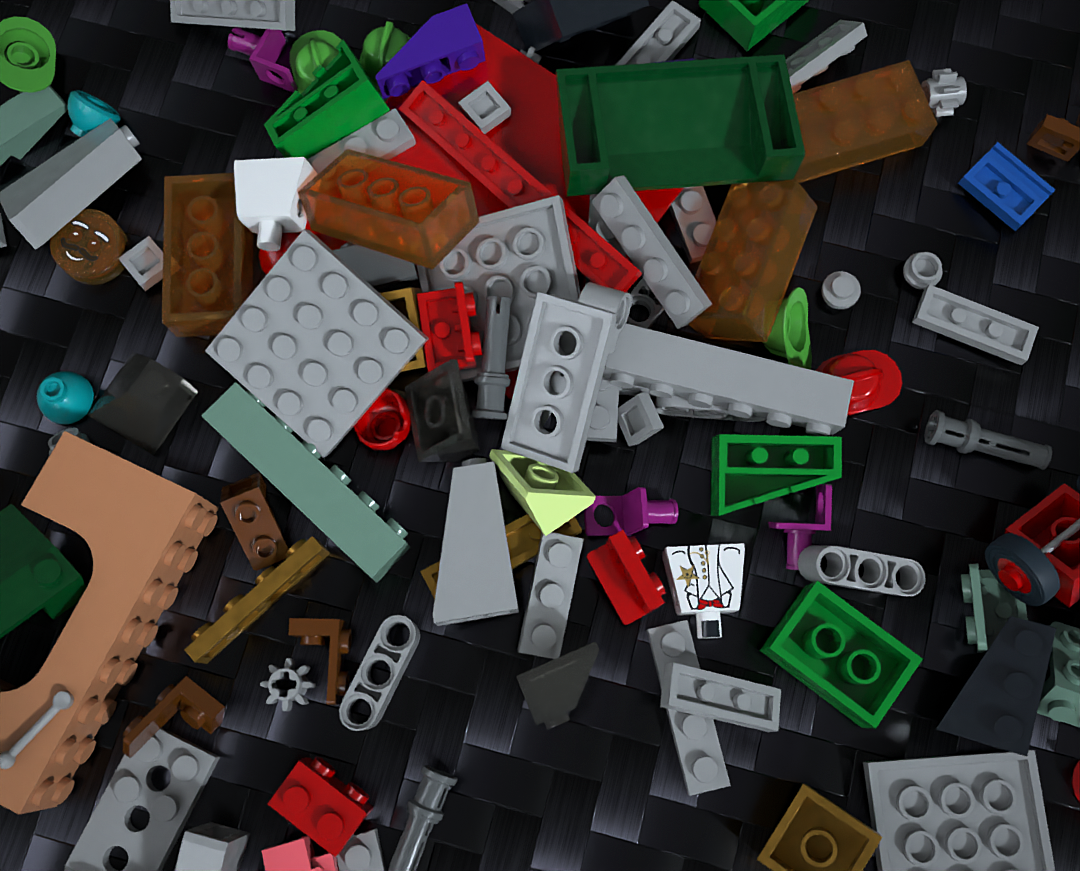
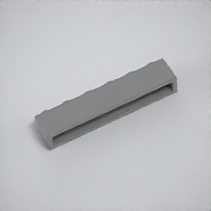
[603,323,854,436]

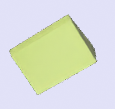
[489,449,596,536]

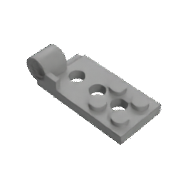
[501,282,631,473]
[64,727,220,871]

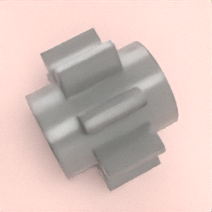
[920,68,967,117]
[260,658,316,711]

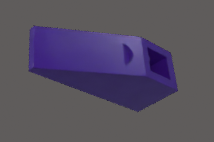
[375,3,486,99]

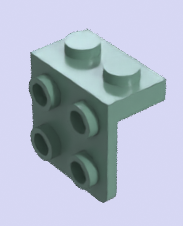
[961,564,1027,653]
[1037,621,1080,727]

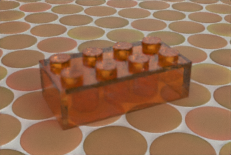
[785,60,938,186]
[298,149,479,269]
[162,173,253,337]
[688,180,818,342]

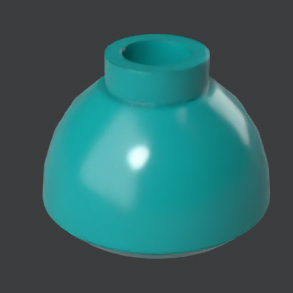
[67,90,121,137]
[36,371,94,424]

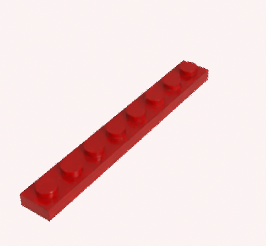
[399,80,643,292]

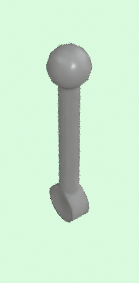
[0,691,74,769]

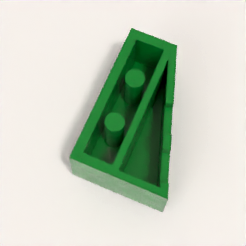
[264,39,390,160]
[711,434,842,516]

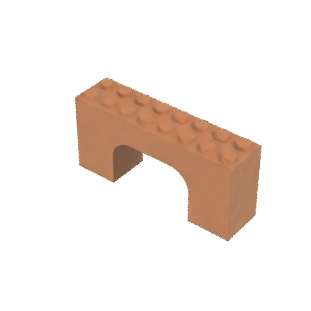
[0,431,219,815]

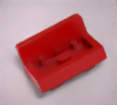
[417,281,483,374]
[586,530,666,625]
[268,756,374,857]

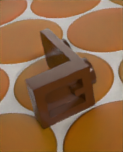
[1027,114,1080,162]
[220,472,290,571]
[288,618,352,705]
[123,676,225,758]

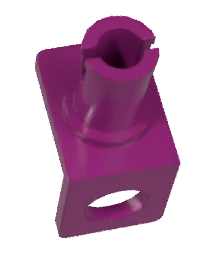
[228,27,297,92]
[769,484,832,570]
[584,487,678,536]

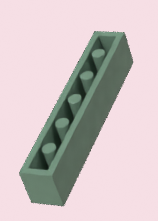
[201,382,411,583]

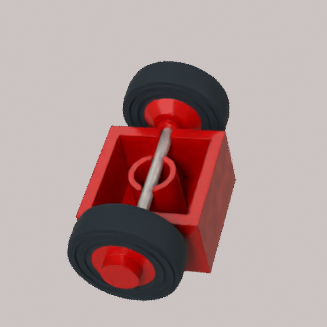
[985,476,1080,608]

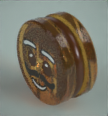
[50,209,131,285]

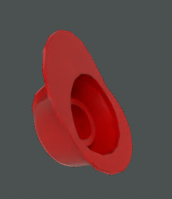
[815,350,902,415]

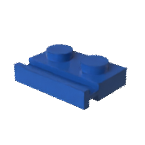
[958,142,1055,231]

